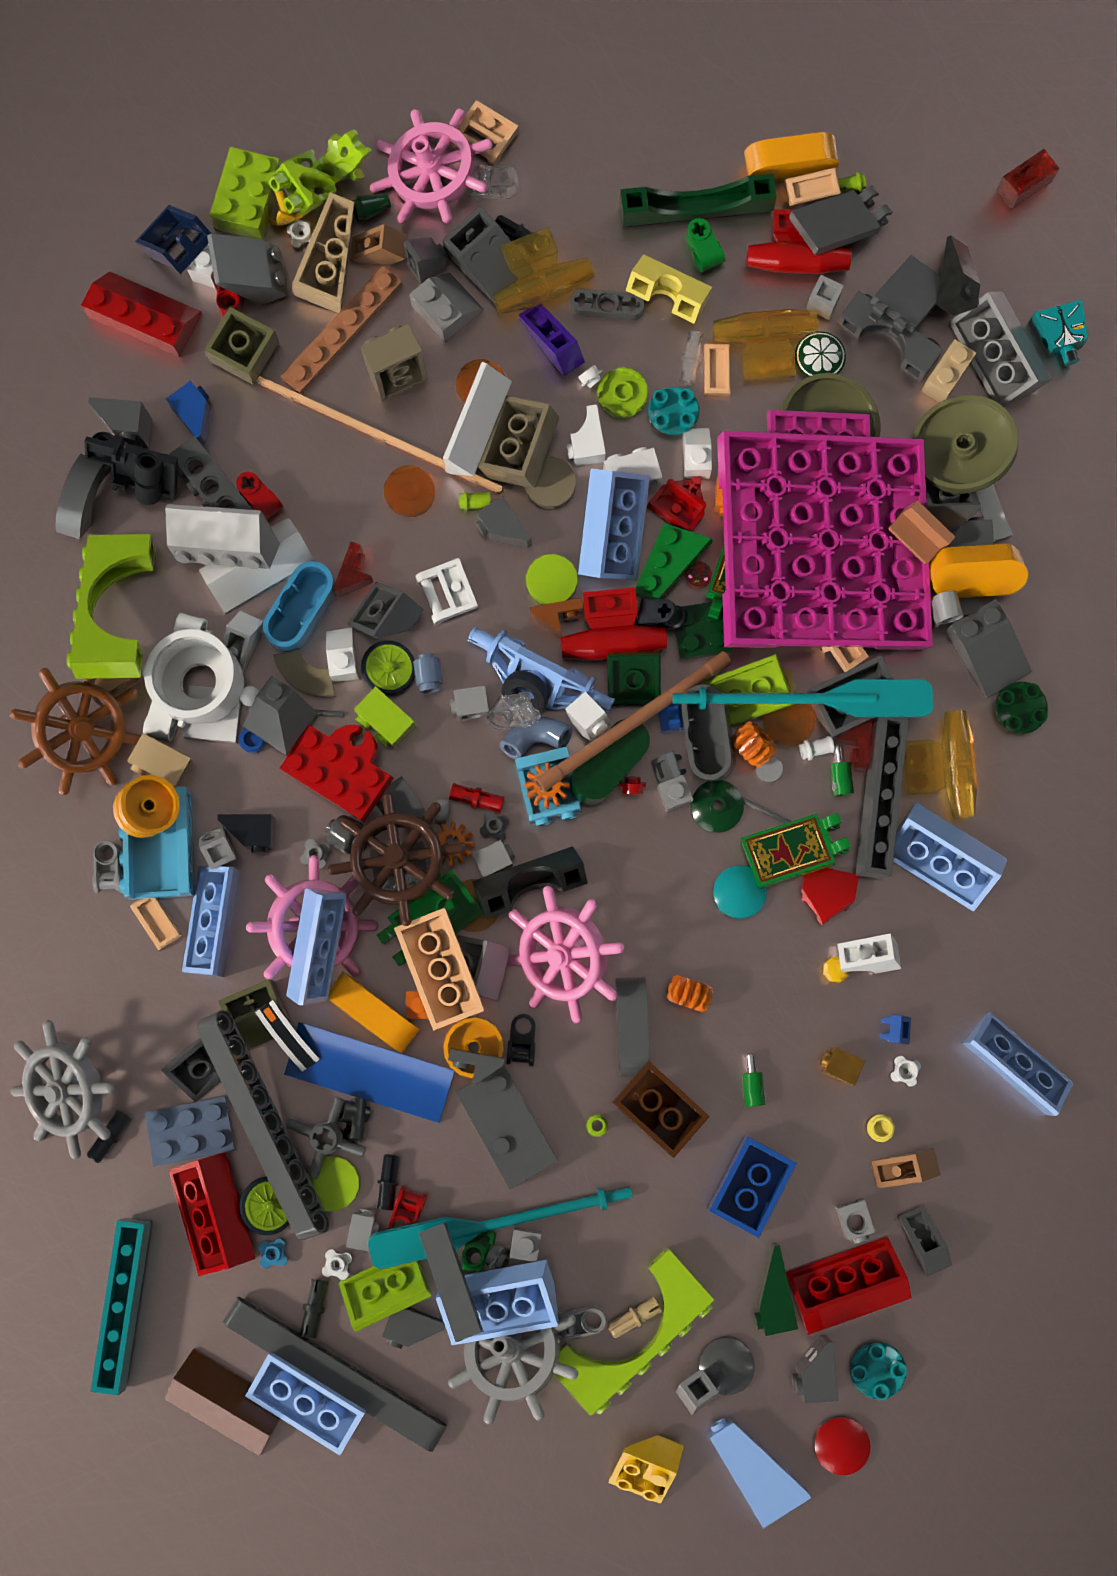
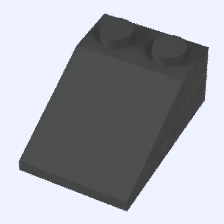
[207,233,287,305]
[945,599,1032,699]

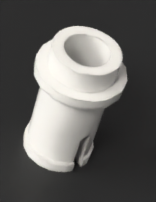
[799,736,835,761]

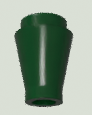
[351,193,391,221]

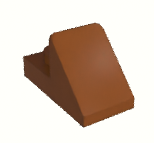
[530,598,584,638]

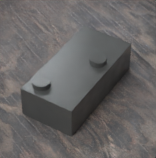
[456,1065,558,1189]

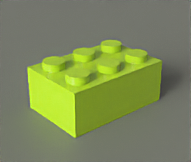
[209,147,281,240]

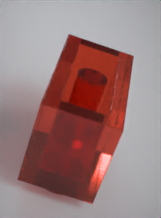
[996,149,1060,210]

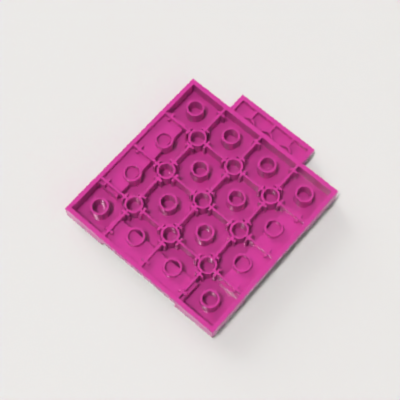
[717,410,933,650]

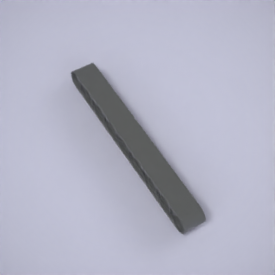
[197,1010,329,1240]
[222,1297,447,1452]

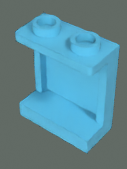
[515,747,582,827]

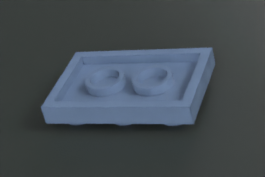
[145,1096,236,1167]

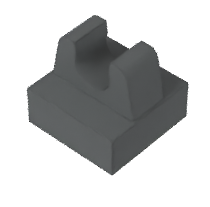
[651,751,687,784]

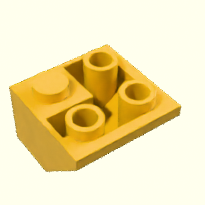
[608,1435,684,1504]

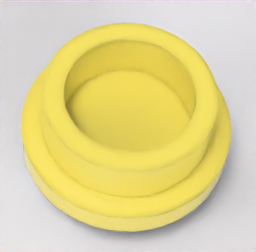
[867,1114,895,1142]

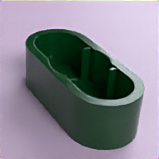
[569,719,650,805]

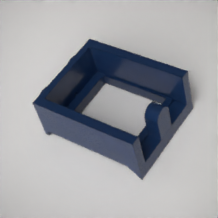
[135,205,211,275]

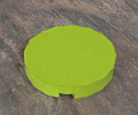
[597,367,649,419]
[526,554,578,605]
[307,1156,360,1211]

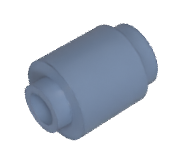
[413,653,443,694]

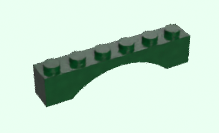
[620,173,777,227]

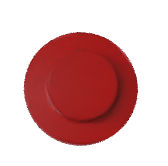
[619,776,646,794]

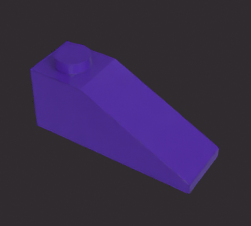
[518,302,585,376]

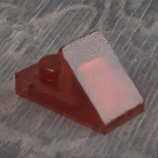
[333,542,374,598]
[835,718,873,773]

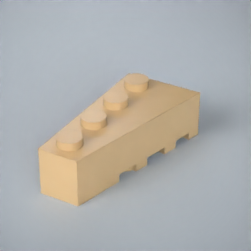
[292,192,354,313]

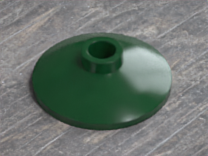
[691,780,744,833]

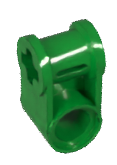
[686,218,726,272]

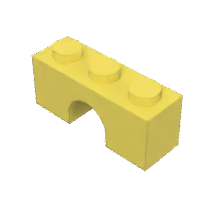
[626,254,712,324]

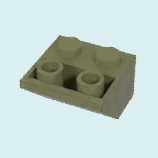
[218,979,292,1050]

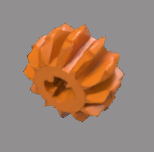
[731,721,777,767]
[524,763,570,809]
[434,821,475,867]
[666,975,714,1012]

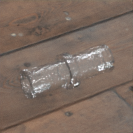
[679,331,704,386]

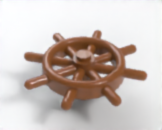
[10,668,141,795]

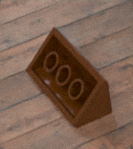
[165,1349,281,1456]

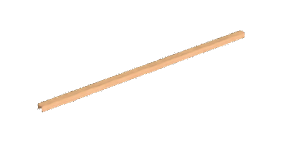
[257,376,503,494]

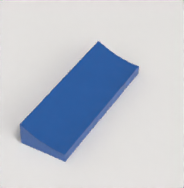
[284,1022,455,1123]

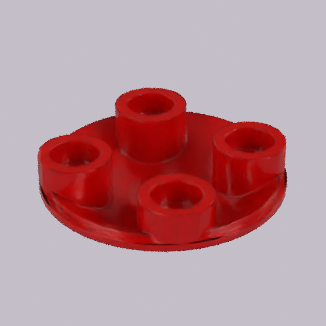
[815,1417,871,1475]

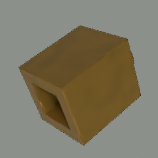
[820,1047,866,1086]

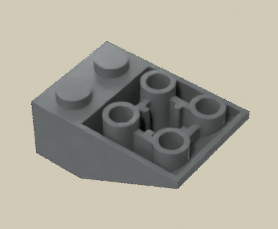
[442,206,533,305]

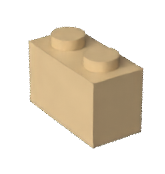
[922,339,976,403]
[127,733,191,787]

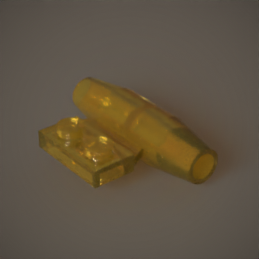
[493,227,595,315]
[713,309,818,381]
[905,710,978,819]

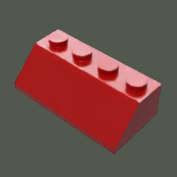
[81,271,202,357]
[168,1152,255,1277]
[786,1236,912,1335]

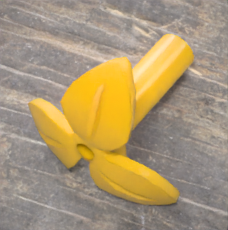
[269,189,305,226]

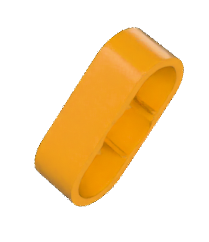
[744,132,839,183]
[929,544,1028,598]
[328,971,420,1054]

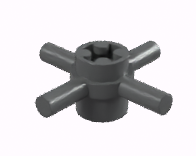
[286,1097,366,1179]

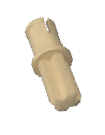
[608,1296,662,1338]

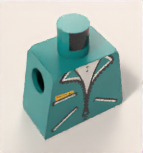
[1029,299,1088,366]

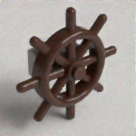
[327,792,467,926]

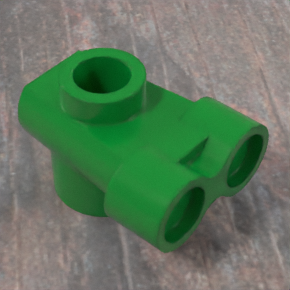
[462,1231,497,1273]

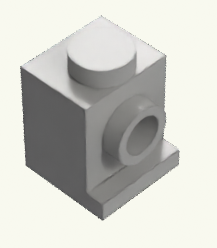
[346,1208,380,1251]

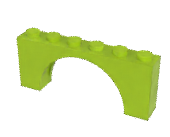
[67,534,156,679]
[554,1247,714,1416]

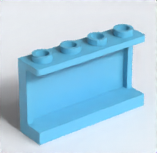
[118,786,194,900]

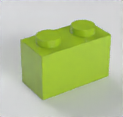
[354,686,416,749]

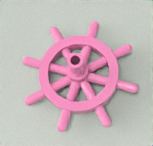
[370,108,493,224]
[246,855,378,979]
[506,885,624,1023]

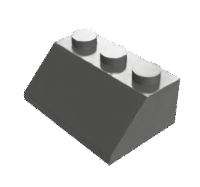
[807,655,894,737]

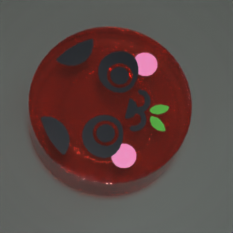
[685,561,712,589]

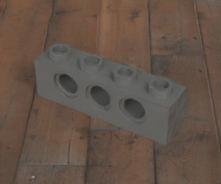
[169,436,252,510]

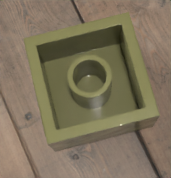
[204,307,279,385]

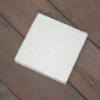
[183,685,242,744]

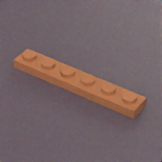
[280,266,403,395]

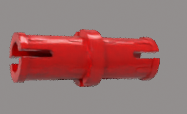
[449,783,505,813]

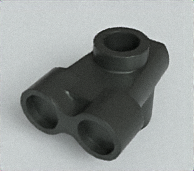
[338,1098,370,1143]

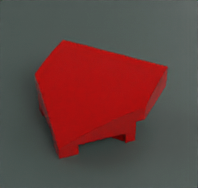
[647,476,706,532]
[801,868,859,925]

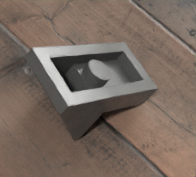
[448,1048,505,1087]

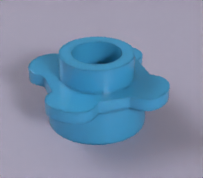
[258,1238,287,1269]

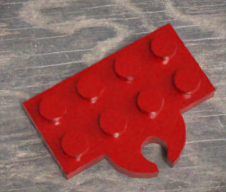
[279,724,394,822]

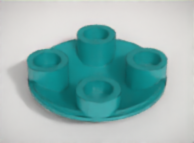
[648,387,700,435]
[713,865,767,919]
[850,1342,907,1401]

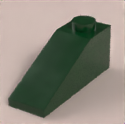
[754,1243,798,1336]

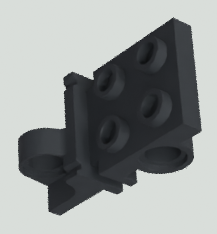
[84,432,178,505]

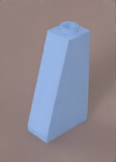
[708,1418,811,1528]

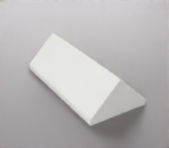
[443,362,512,476]
[199,517,315,614]

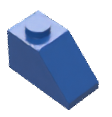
[166,380,211,446]

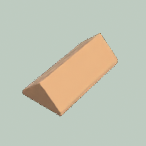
[394,908,485,1031]

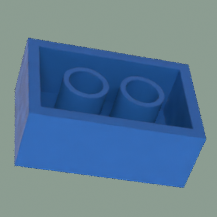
[707,1136,797,1238]

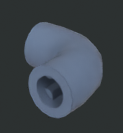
[499,717,572,759]

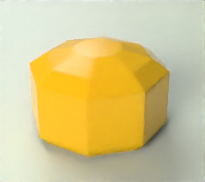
[823,956,849,983]

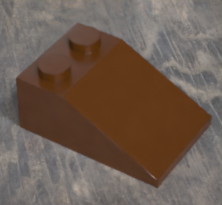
[612,1061,710,1158]

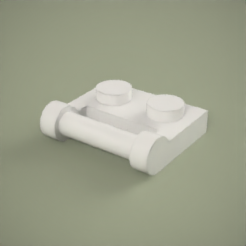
[415,558,478,624]

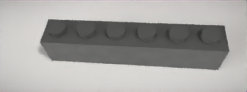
[856,717,909,879]

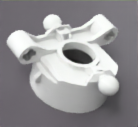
[141,613,260,742]

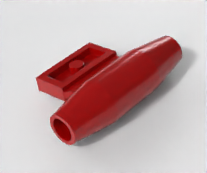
[746,209,851,274]
[560,587,667,661]

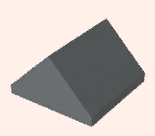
[161,1038,221,1102]

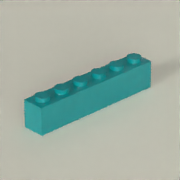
[90,1218,151,1396]

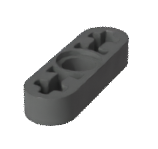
[570,289,644,320]

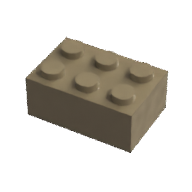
[360,324,428,401]
[478,396,559,489]

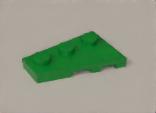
[635,523,713,599]

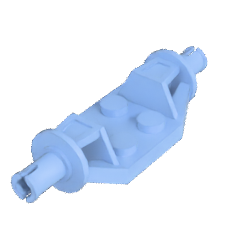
[467,626,615,714]

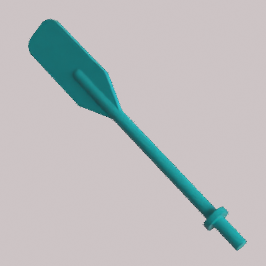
[672,679,933,717]
[368,1187,632,1269]

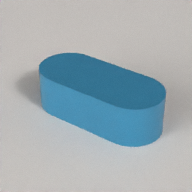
[263,561,336,652]

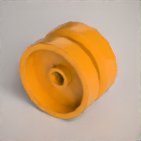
[113,775,180,838]
[443,1016,504,1078]

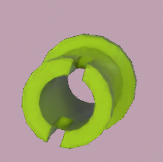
[838,172,866,194]
[459,491,491,512]
[586,1114,608,1137]

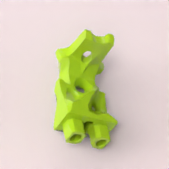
[269,129,372,216]

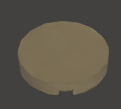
[525,457,576,509]

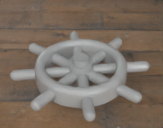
[11,1020,115,1159]
[447,1314,578,1424]

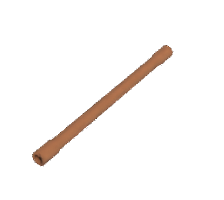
[534,652,731,792]

